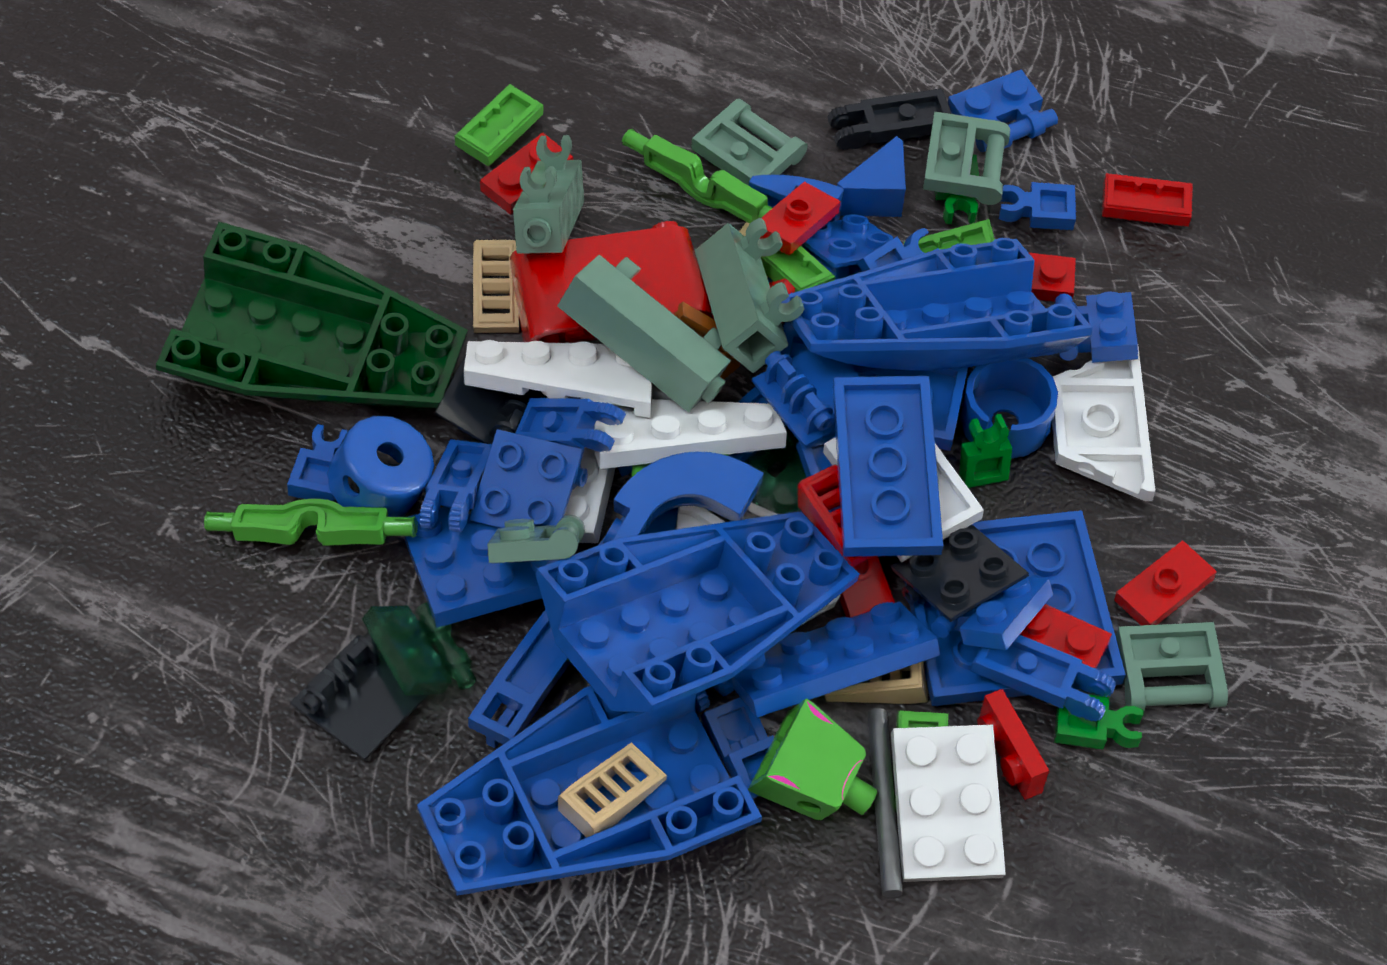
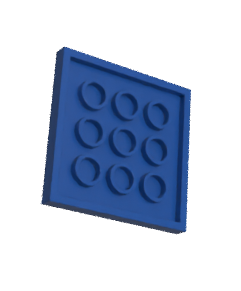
[904,510,1126,706]

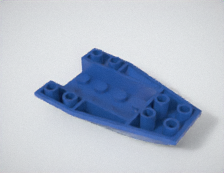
[781,238,1092,370]
[536,511,860,712]
[417,686,762,896]

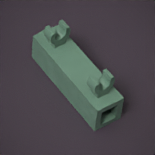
[513,135,584,254]
[694,218,804,373]
[557,255,731,413]

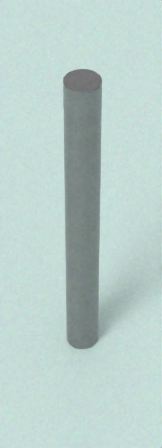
[867,708,902,898]

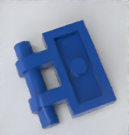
[947,69,1058,153]
[1055,291,1138,363]
[931,576,1053,650]

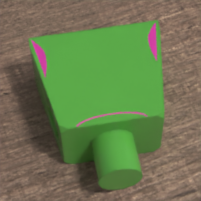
[748,698,877,820]

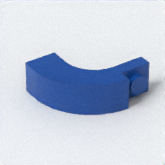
[603,451,764,544]

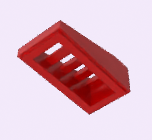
[798,464,874,567]

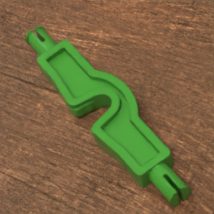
[622,129,772,224]
[204,499,418,546]

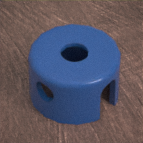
[960,358,1058,459]
[327,416,434,517]

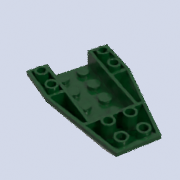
[156,222,468,409]

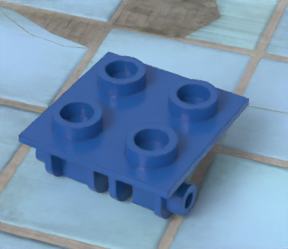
[802,214,893,280]
[752,349,860,448]
[469,429,588,528]

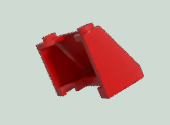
[510,221,712,343]

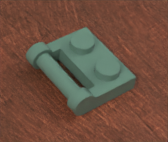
[692,98,808,186]
[923,112,1011,205]
[487,515,585,563]
[1116,622,1228,712]

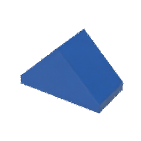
[837,136,906,217]

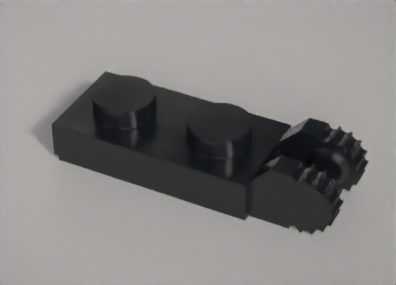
[827,88,951,150]

